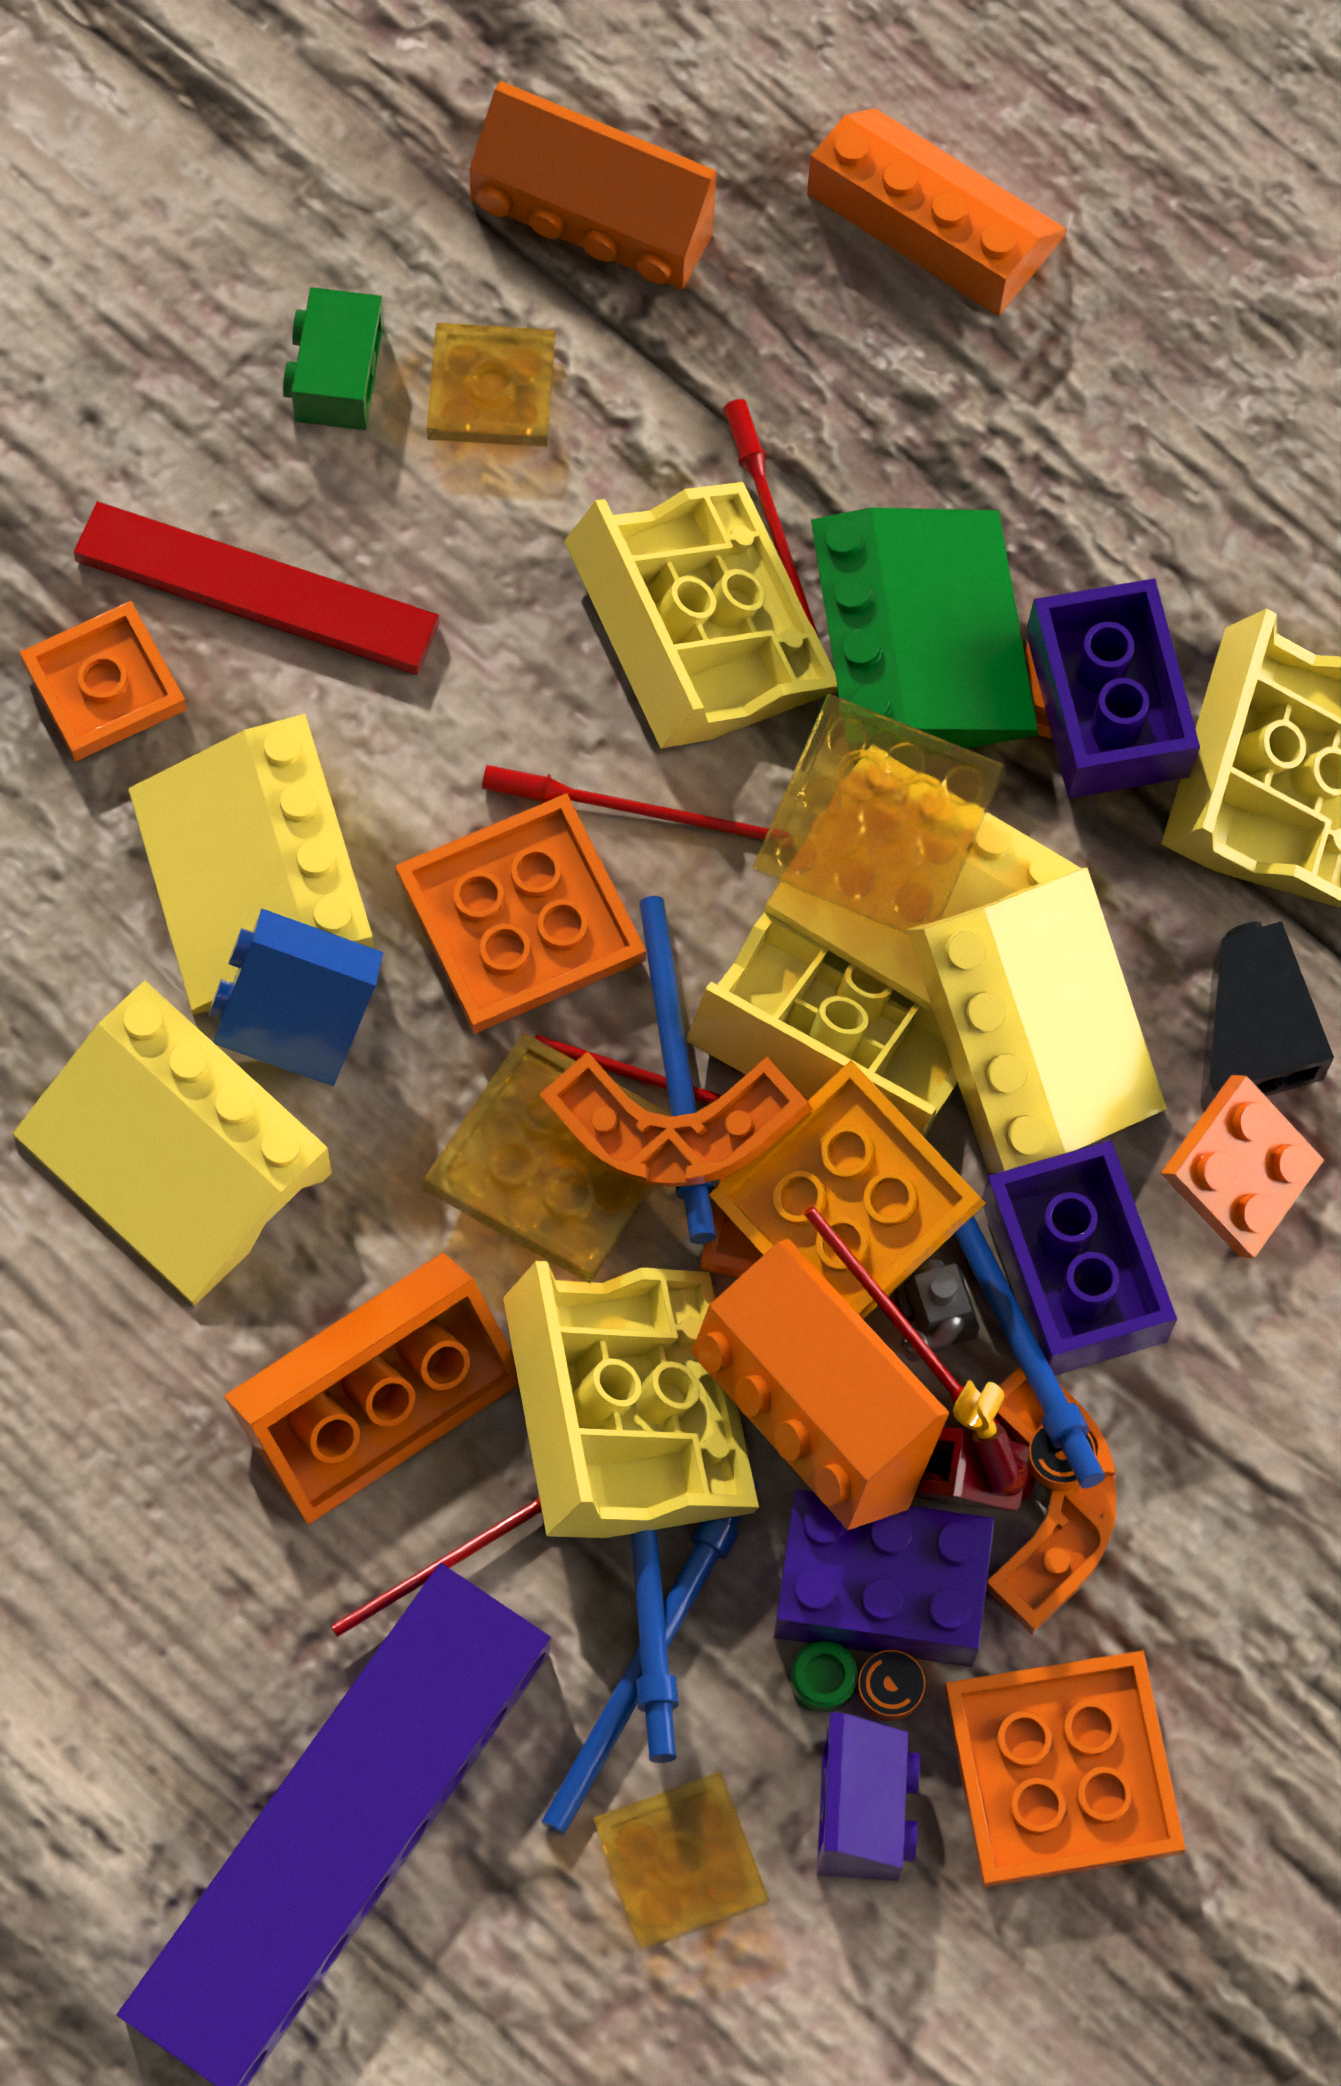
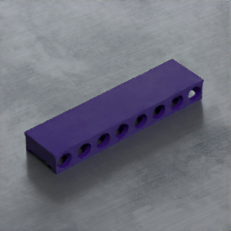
[116,1562,551,2086]

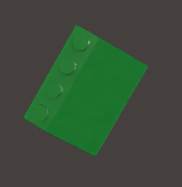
[811,507,1039,767]

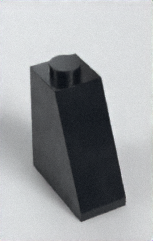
[1200,921,1334,1112]

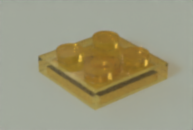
[427,323,556,447]
[593,1771,769,1952]

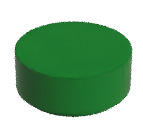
[790,1641,858,1712]

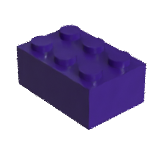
[1026,578,1200,799]
[982,1140,1177,1376]
[773,1489,995,1667]

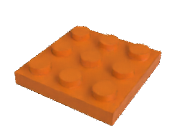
[395,793,647,1034]
[943,1650,1186,1888]

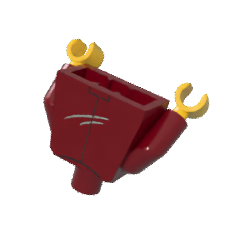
[914,1380,1035,1511]

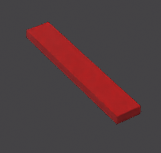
[74,501,439,676]

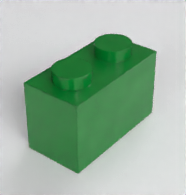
[283,287,384,430]

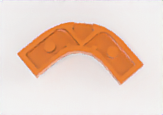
[539,1052,813,1187]
[986,1366,1117,1635]

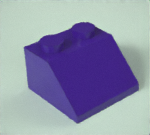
[816,1712,920,1881]

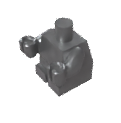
[893,1259,980,1362]

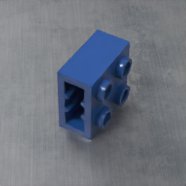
[208,909,383,1087]

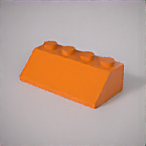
[469,80,716,290]
[807,108,1067,317]
[691,1239,949,1530]
[224,1252,519,1525]

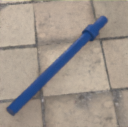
[639,896,716,1244]
[942,1156,1105,1488]
[541,1481,758,1835]
[631,1530,679,1763]

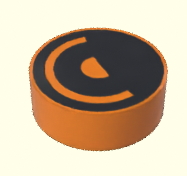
[1027,1425,1096,1490]
[857,1650,925,1721]

